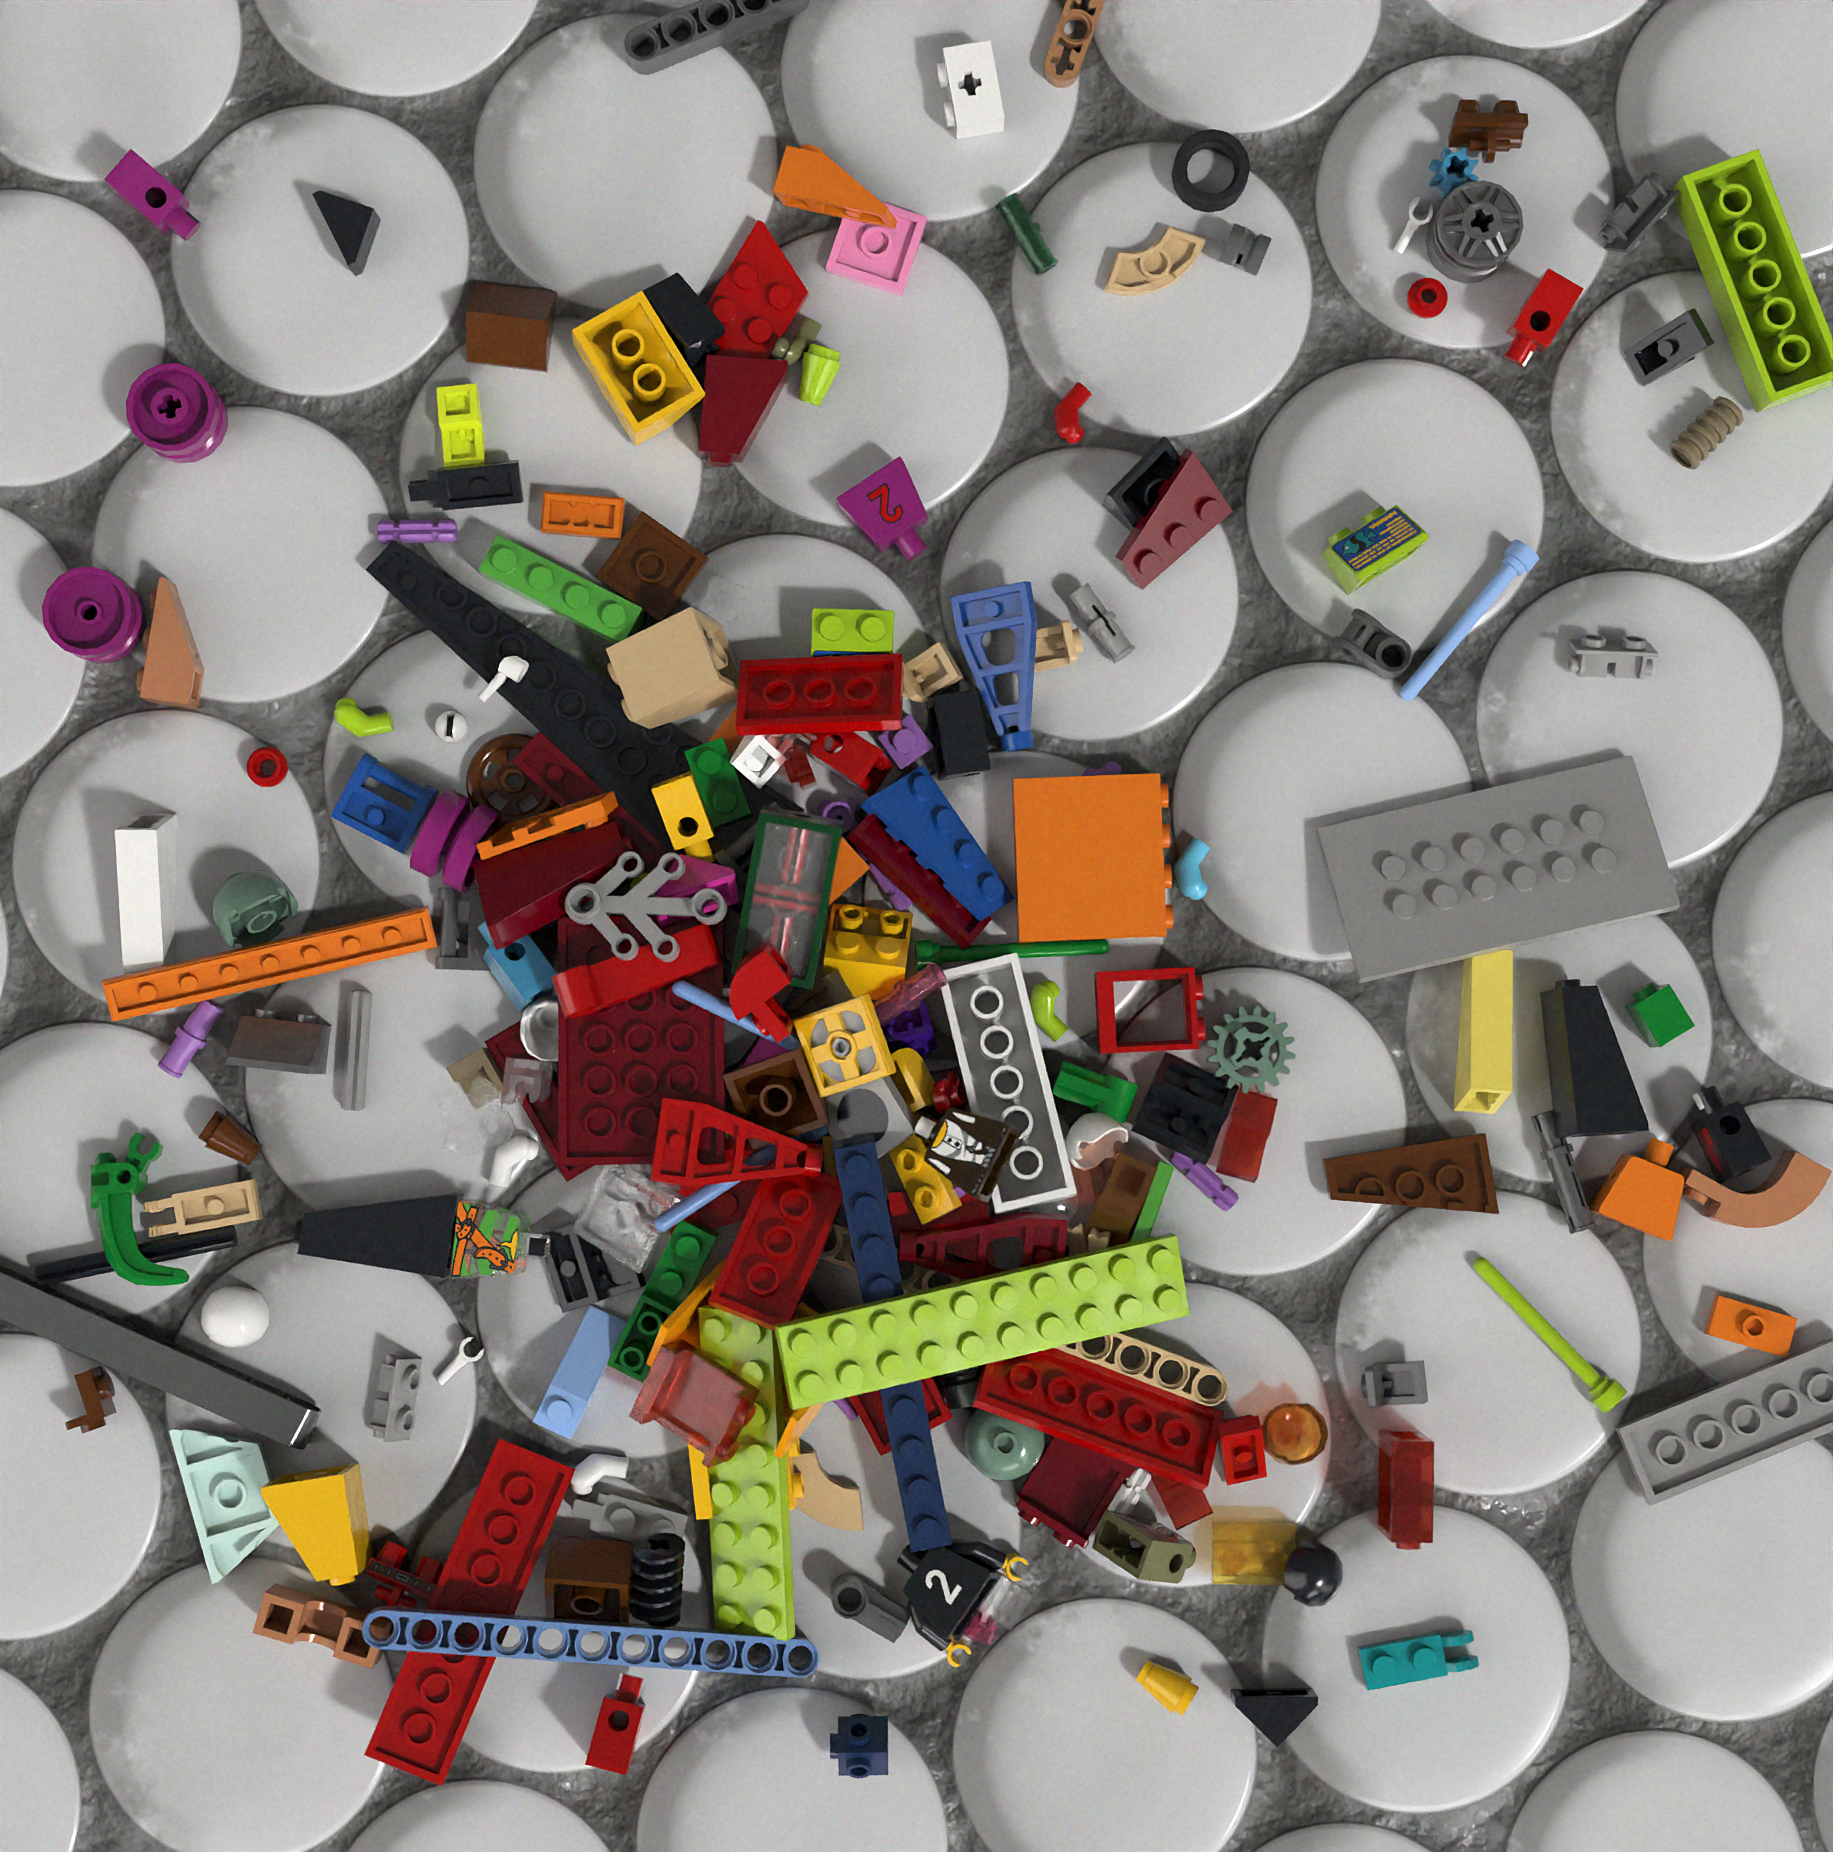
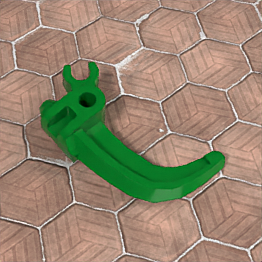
[90,1133,189,1286]

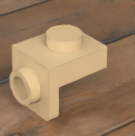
[1034,620,1083,673]
[903,642,963,703]

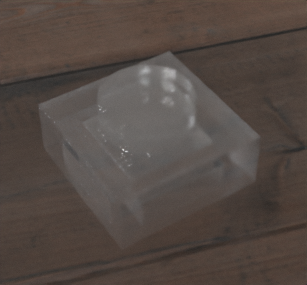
[980,1571,1033,1631]

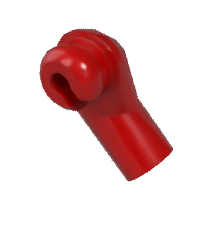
[1054,382,1092,444]

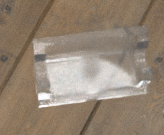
[500,1057,558,1105]

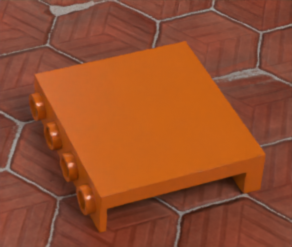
[1012,773,1174,943]

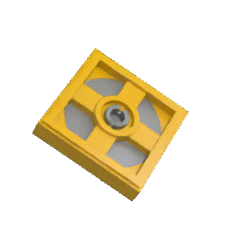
[792,993,897,1098]

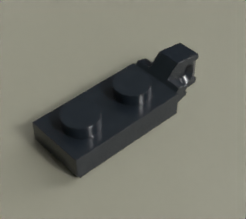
[408,460,524,511]

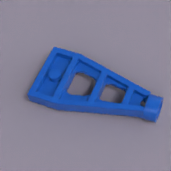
[950,581,1037,752]

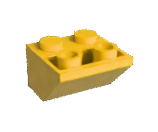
[822,903,913,1003]

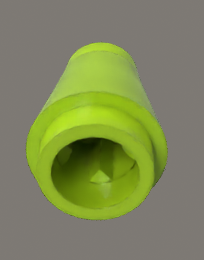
[798,343,842,407]

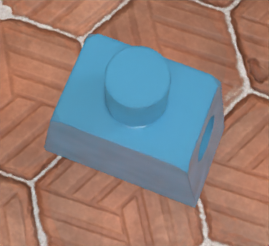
[478,921,557,1013]

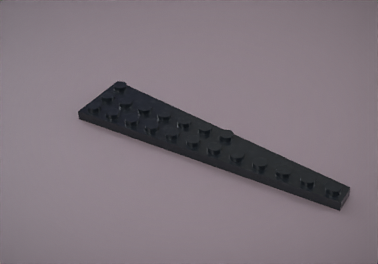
[366,540,805,885]

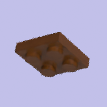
[595,511,709,623]

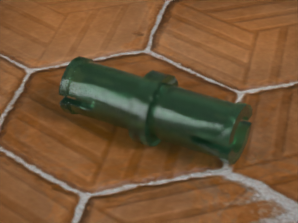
[995,193,1059,276]

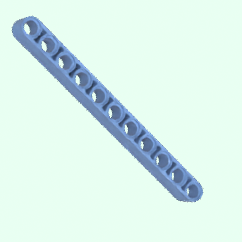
[362,1606,820,1678]

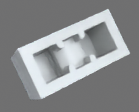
[936,40,1005,139]

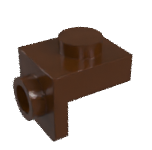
[65,1366,117,1434]

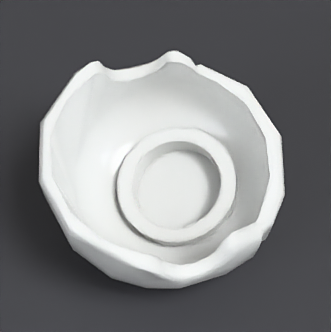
[520,996,558,1062]
[1065,1112,1129,1171]
[201,1286,269,1348]

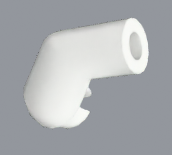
[571,1453,629,1495]

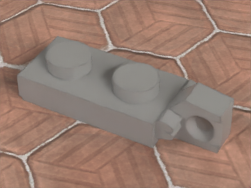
[571,1491,689,1544]

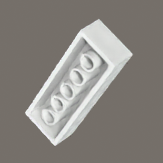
[937,953,1077,1216]

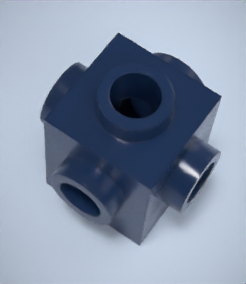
[830,1714,888,1778]

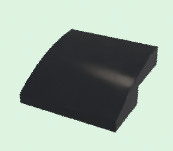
[1131,1052,1239,1165]
[537,1208,647,1313]

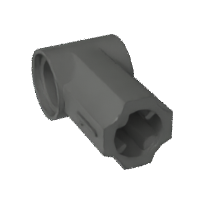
[831,1573,910,1643]

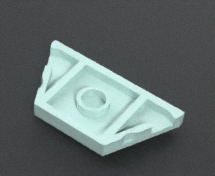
[169,1427,280,1584]

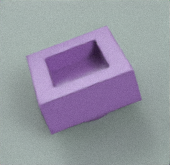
[877,714,934,771]

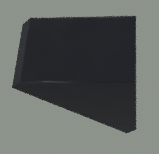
[312,190,381,276]
[1231,1688,1318,1748]

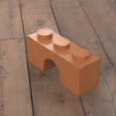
[252,1584,392,1669]

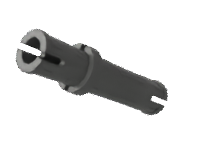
[1531,1110,1596,1234]

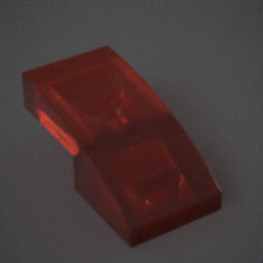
[1215,1088,1278,1183]
[1148,1471,1213,1531]

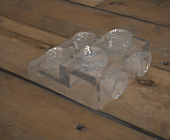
[572,1164,686,1273]

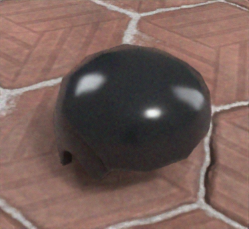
[1283,1539,1344,1607]

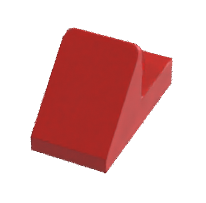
[1217,1415,1267,1486]

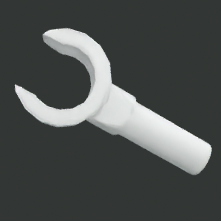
[1393,196,1433,254]
[478,656,529,702]
[436,1337,484,1385]

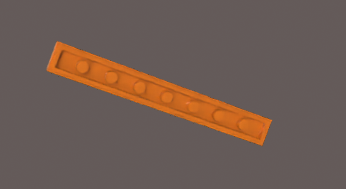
[102,905,438,1022]

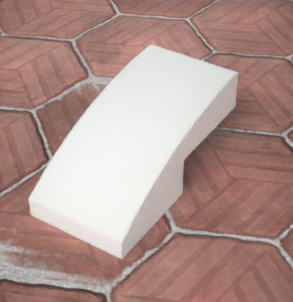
[729,734,797,789]

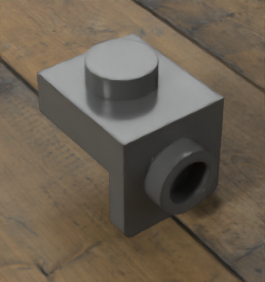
[1361,1360,1428,1409]

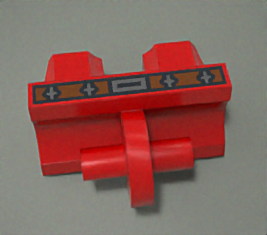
[365,1541,443,1608]

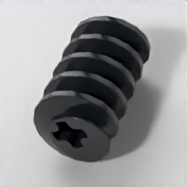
[629,1532,685,1628]

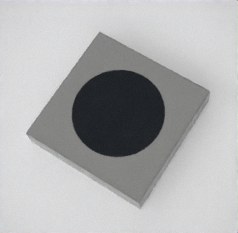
[825,1075,918,1159]

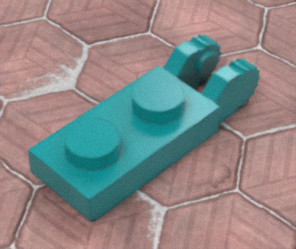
[1357,1630,1479,1691]

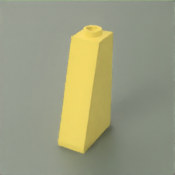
[1454,950,1513,1114]

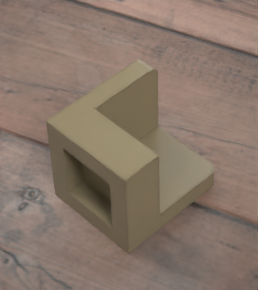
[446,1048,511,1109]

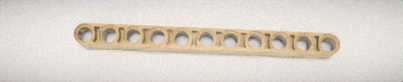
[820,1222,1229,1406]

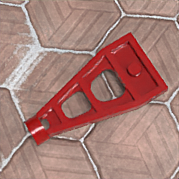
[650,1097,824,1186]

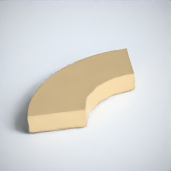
[1104,226,1206,296]
[793,1450,864,1531]

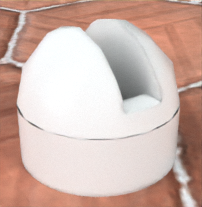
[435,711,469,744]

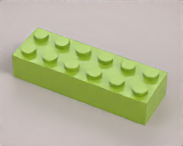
[1671,148,1833,413]

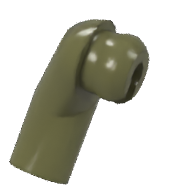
[771,317,822,365]

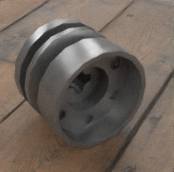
[1426,180,1524,284]

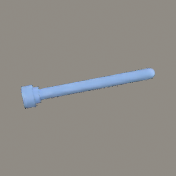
[1400,539,1539,701]

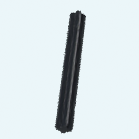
[35,1225,238,1286]

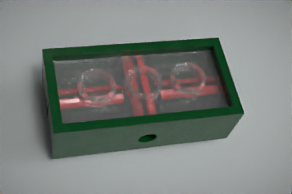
[731,805,845,990]

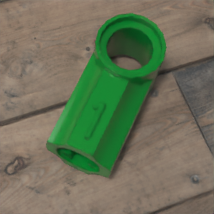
[1052,1061,1139,1124]

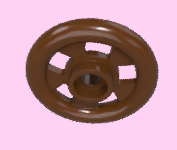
[466,733,558,827]

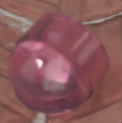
[963,1611,997,1646]

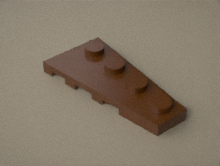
[1322,1133,1499,1214]

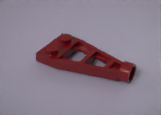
[898,1212,1068,1280]

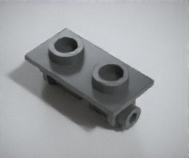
[1599,172,1681,252]

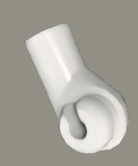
[489,1135,539,1187]

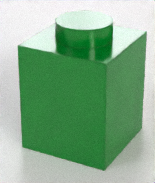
[1625,982,1695,1048]

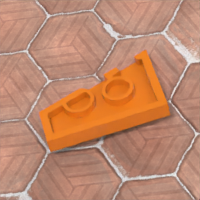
[476,791,619,860]

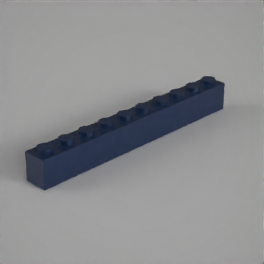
[832,1133,952,1552]

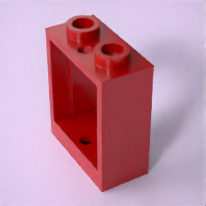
[1094,967,1205,1054]

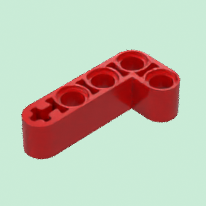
[551,924,723,1019]

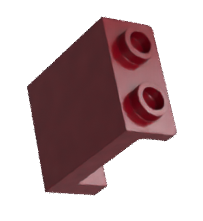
[1014,1436,1136,1549]

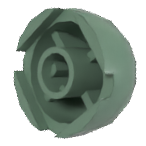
[212,870,298,949]
[964,1408,1045,1480]

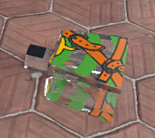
[450,1199,550,1279]

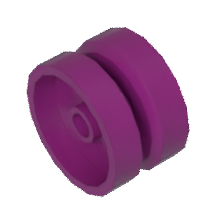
[126,363,228,463]
[42,566,147,664]
[410,788,502,893]

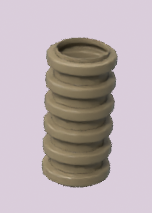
[1669,396,1744,470]

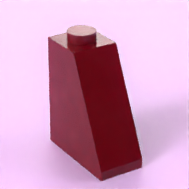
[699,355,789,467]

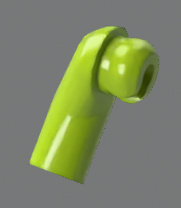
[334,697,394,737]
[1030,980,1069,1042]

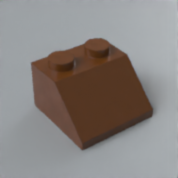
[544,1536,634,1623]

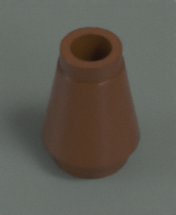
[198,1111,263,1166]

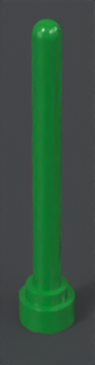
[915,939,1110,972]

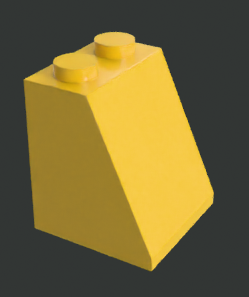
[260,1463,373,1586]

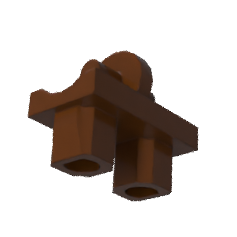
[1448,99,1528,163]

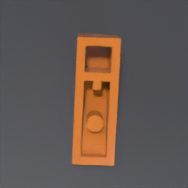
[773,144,897,229]

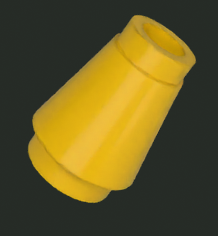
[1135,1659,1199,1716]

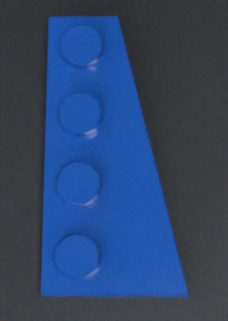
[860,765,1015,922]

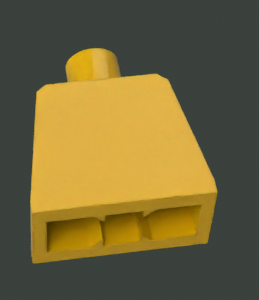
[651,771,715,863]

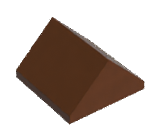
[466,282,558,372]
[722,1047,830,1151]

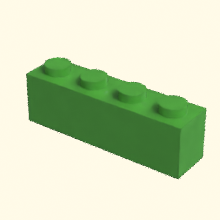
[479,534,646,644]

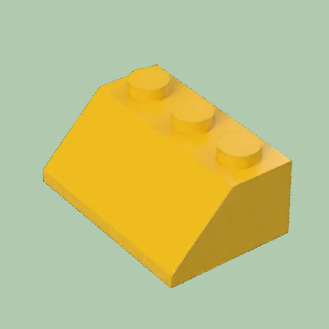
[572,291,705,447]

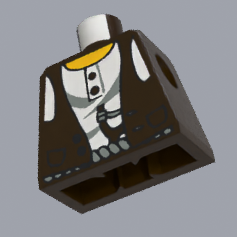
[914,1107,1022,1203]

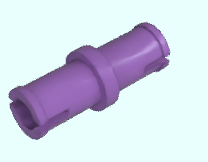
[158,999,224,1078]

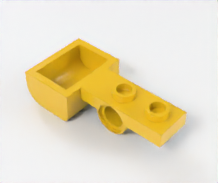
[888,1048,962,1225]

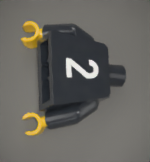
[897,1539,1028,1667]

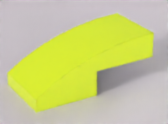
[436,383,486,467]

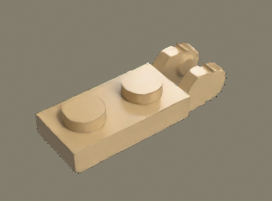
[143,1179,263,1237]

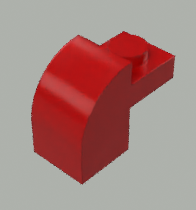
[729,939,794,1044]

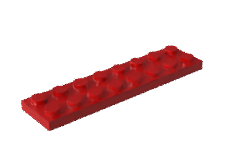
[364,1438,575,1786]

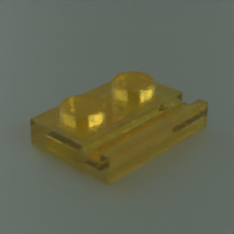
[1211,1521,1296,1585]

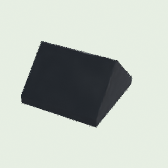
[1103,436,1181,532]

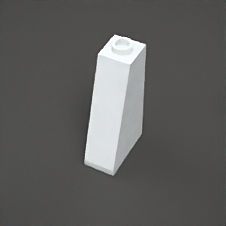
[115,813,177,974]

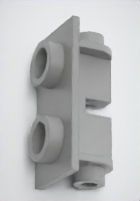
[1568,634,1658,679]
[370,1354,422,1442]

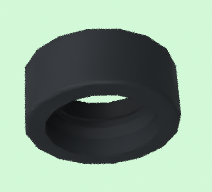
[1171,129,1250,213]

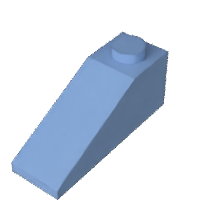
[533,1305,628,1439]

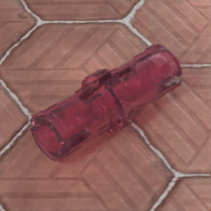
[873,963,947,1027]

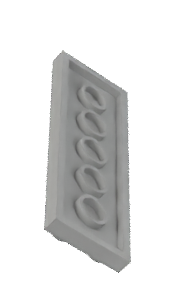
[1615,1338,1833,1506]

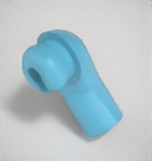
[1174,837,1210,900]

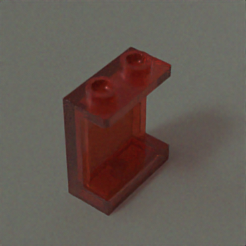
[629,1338,760,1468]

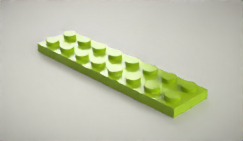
[698,1305,795,1641]

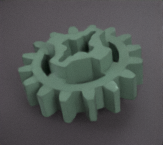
[1206,1006,1296,1094]

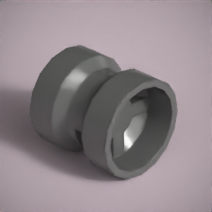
[1219,223,1272,276]

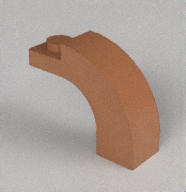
[1679,1150,1832,1228]

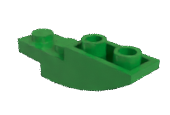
[607,1217,719,1383]

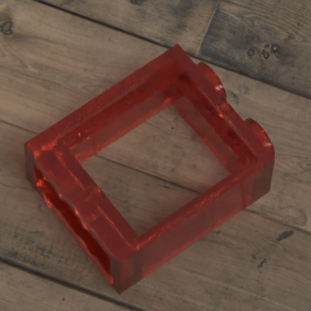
[1377,1430,1434,1550]

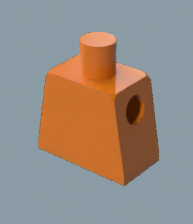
[1589,1138,1685,1241]

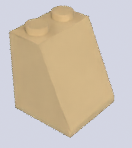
[606,607,740,729]

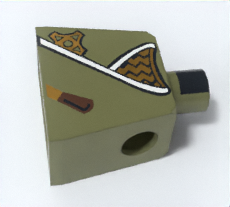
[1091,1509,1196,1583]

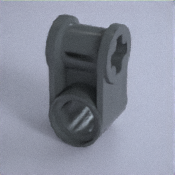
[1331,608,1412,679]

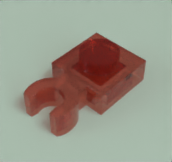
[783,743,817,791]

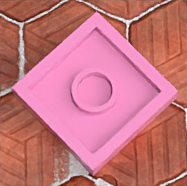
[826,202,927,296]

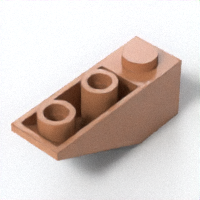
[136,577,204,709]

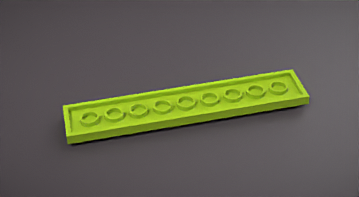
[775,1233,1190,1410]

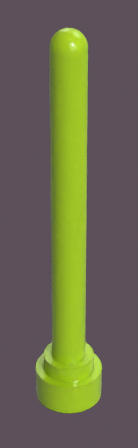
[1473,1257,1627,1413]

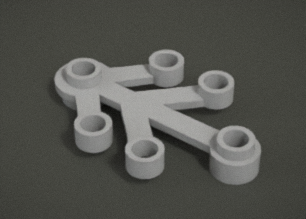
[565,851,727,962]

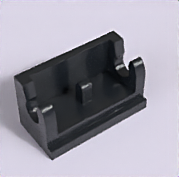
[643,272,725,369]
[926,690,991,781]

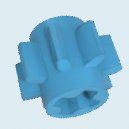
[1428,147,1479,199]

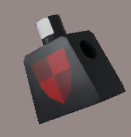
[1691,1085,1772,1184]

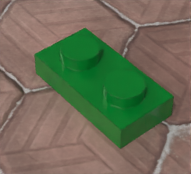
[684,737,752,829]

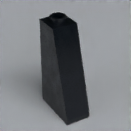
[1540,979,1649,1138]
[294,1193,464,1278]

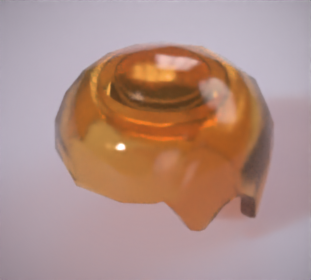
[1261,1403,1328,1465]

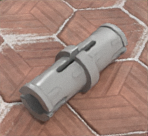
[1067,583,1136,664]

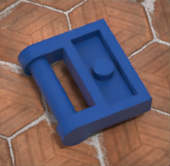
[331,753,439,854]

